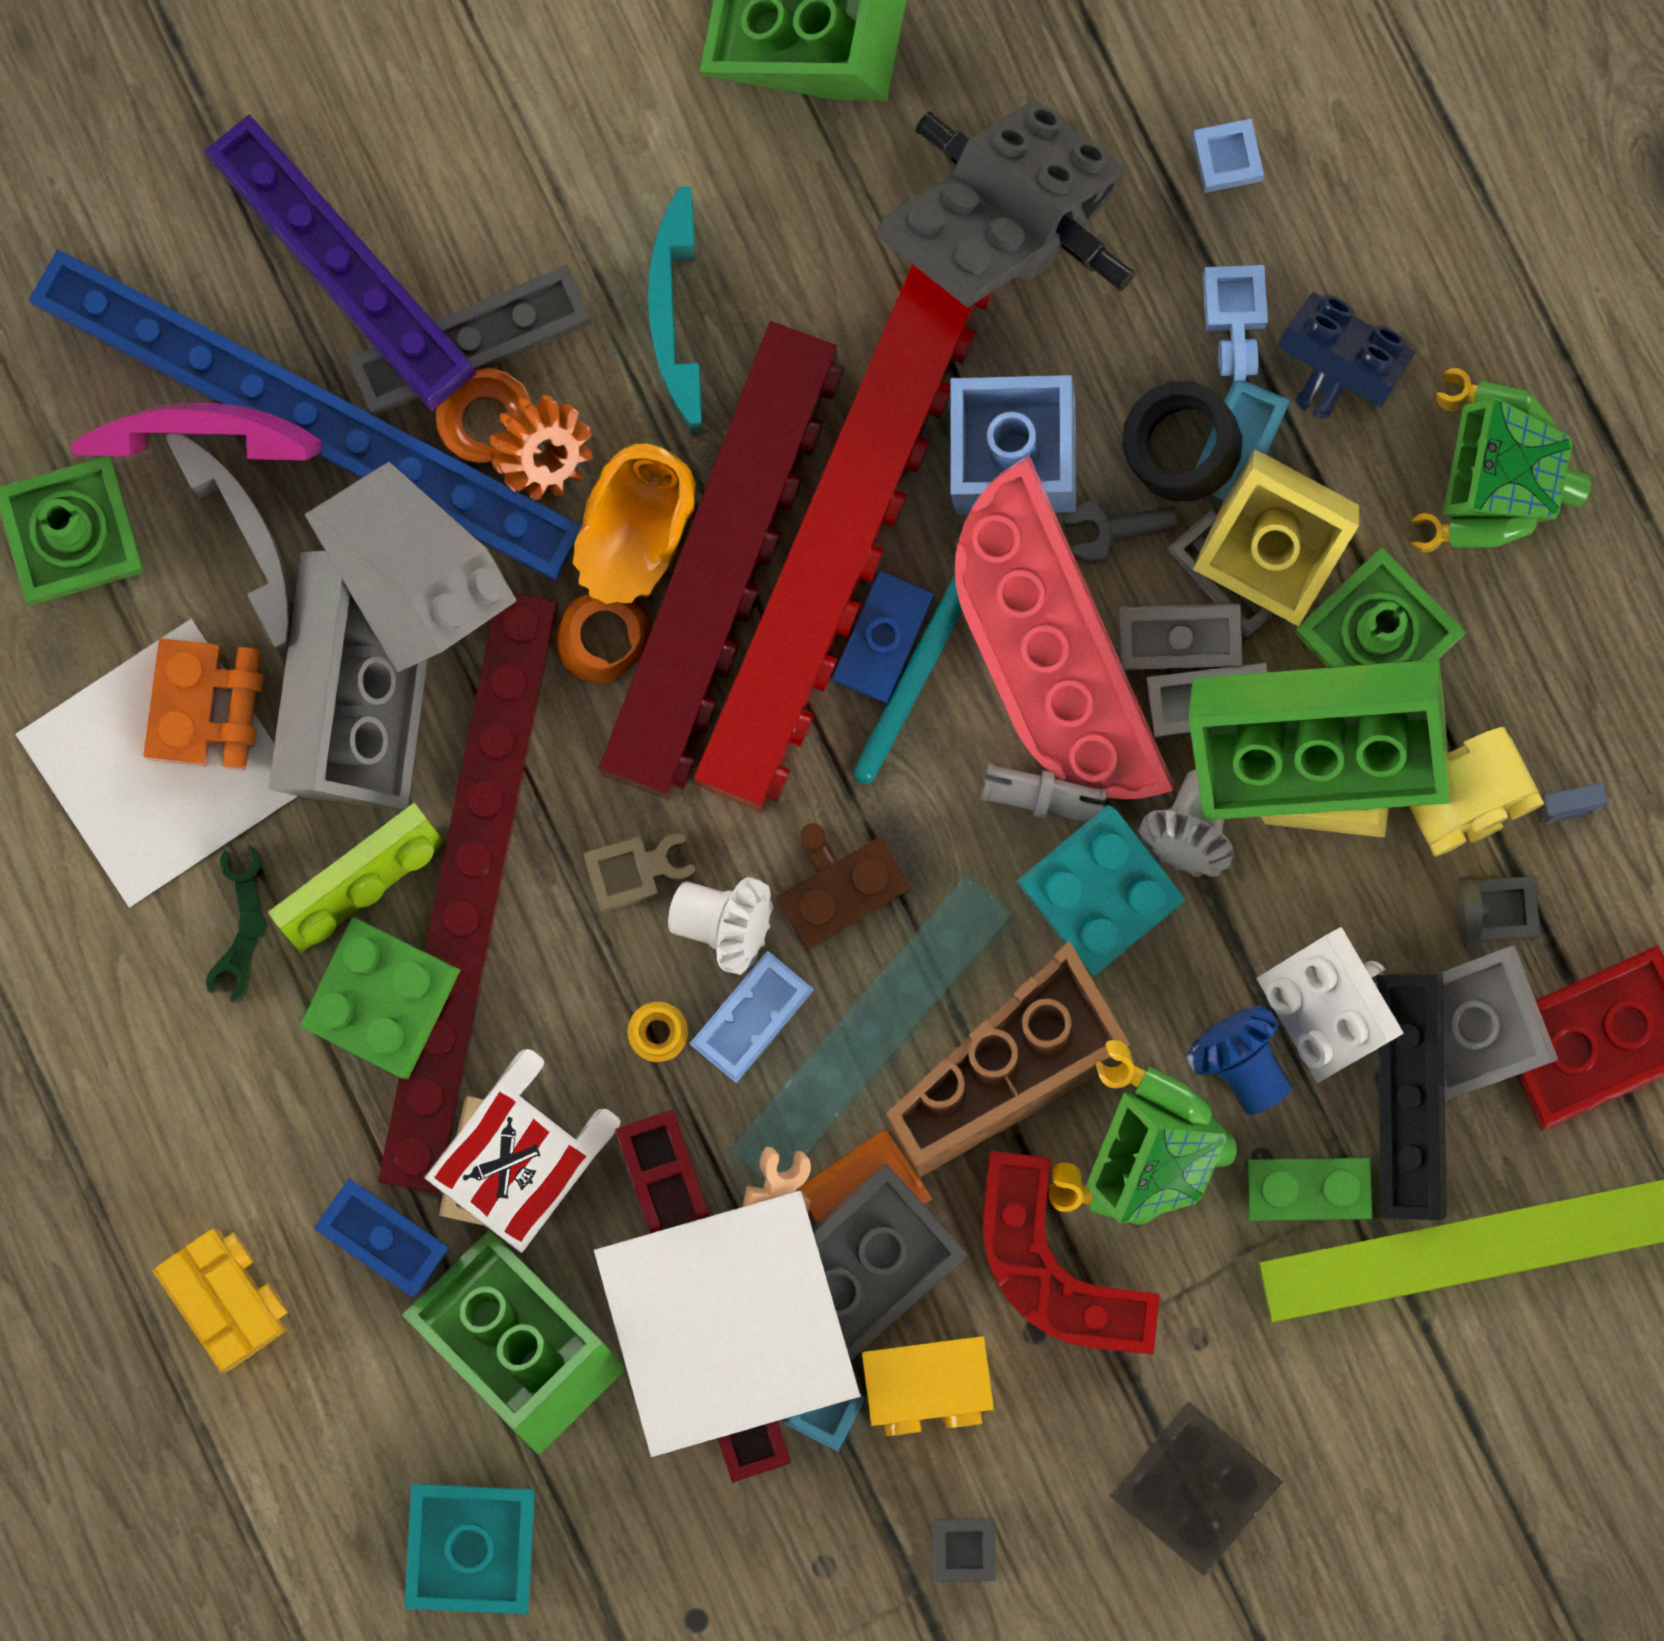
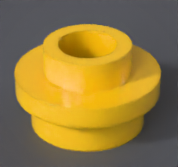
[627,1002,688,1063]

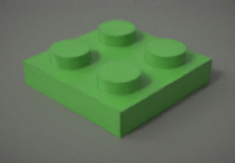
[300,917,461,1080]

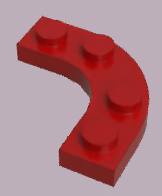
[982,1151,1160,1355]

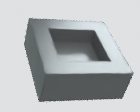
[933,1518,996,1582]

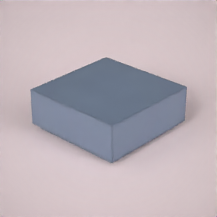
[1536,782,1608,825]

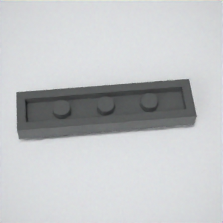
[347,265,592,416]

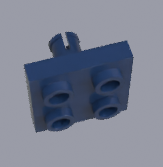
[1277,292,1416,419]

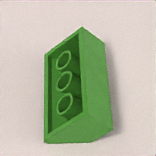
[1189,660,1450,820]

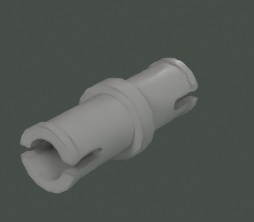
[980,763,1107,822]

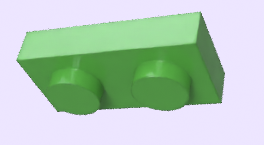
[1246,1158,1372,1222]

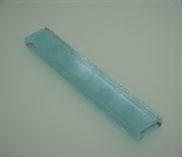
[729,874,1013,1180]

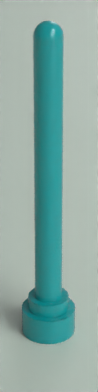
[853,575,962,784]

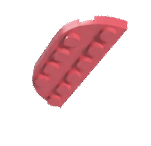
[955,456,1174,799]

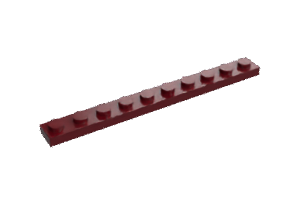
[378,593,558,1194]

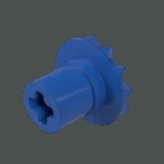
[1186,1006,1292,1115]

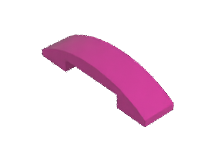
[72,402,322,460]

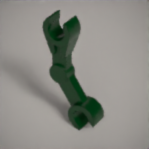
[206,845,268,1003]

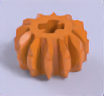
[489,395,593,500]

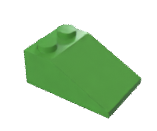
[699,0,907,101]
[402,1229,626,1455]

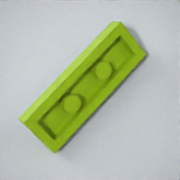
[268,802,446,953]

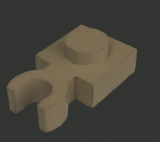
[583,833,696,913]

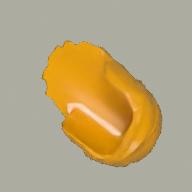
[573,443,696,605]

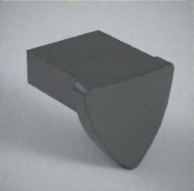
[1456,876,1540,950]

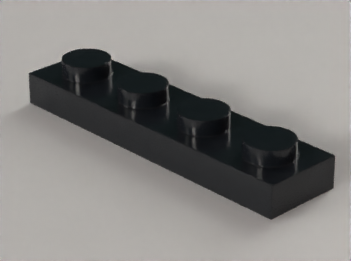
[1377,973,1447,1220]

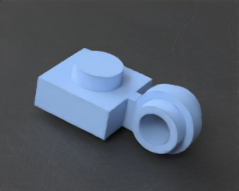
[1202,265,1268,382]

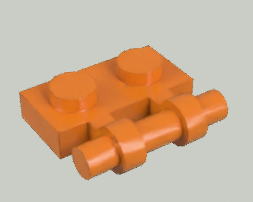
[143,638,264,770]

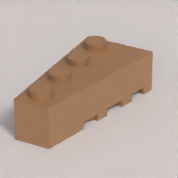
[886,941,1131,1178]

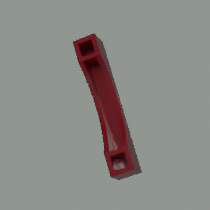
[615,1109,792,1483]

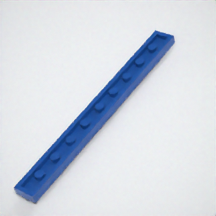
[28,249,582,582]

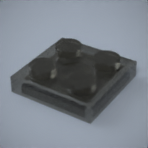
[1109,1401,1283,1577]

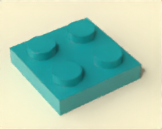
[1015,805,1186,977]
[404,1484,536,1614]

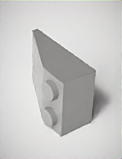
[304,462,517,673]

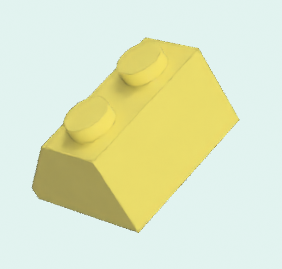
[1193,449,1359,627]

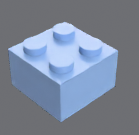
[951,375,1076,515]

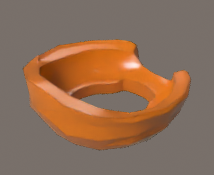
[436,367,531,463]
[555,593,652,684]

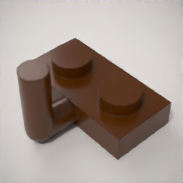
[776,823,911,951]

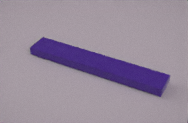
[203,114,477,412]

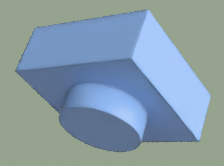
[1192,119,1264,193]

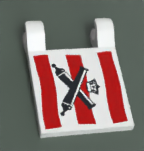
[424,1049,621,1253]

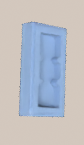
[690,951,814,1084]

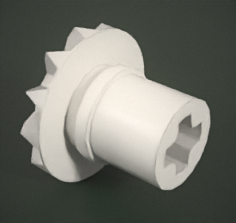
[668,877,773,975]

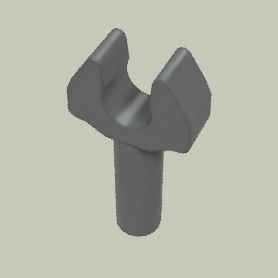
[1063,500,1177,564]

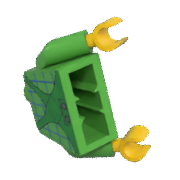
[1410,368,1591,553]
[1048,1040,1237,1225]

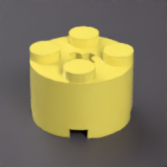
[1409,727,1544,857]

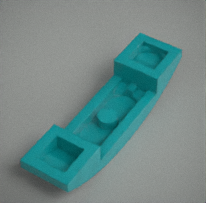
[648,187,703,435]

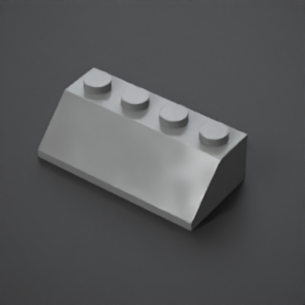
[268,551,428,810]

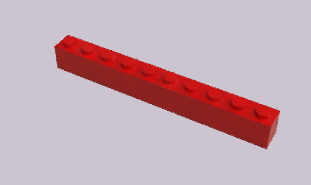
[694,264,995,813]

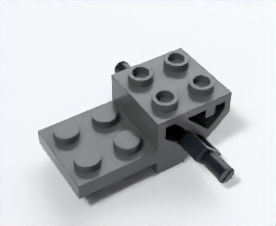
[876,99,1135,308]

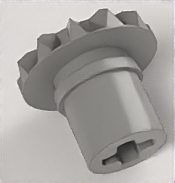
[1138,770,1234,877]

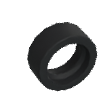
[1122,381,1243,501]

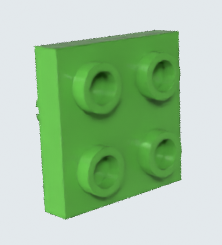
[0,456,145,606]
[1293,547,1466,668]

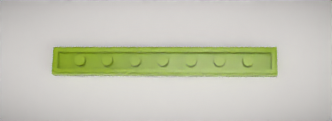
[1258,1180,1664,1323]

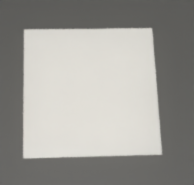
[15,619,298,908]
[594,1190,861,1457]

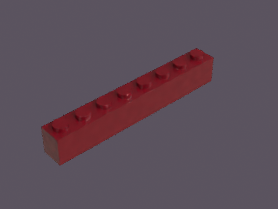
[599,321,844,800]

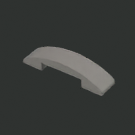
[164,433,293,656]

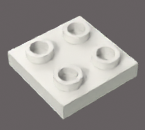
[1256,927,1404,1083]

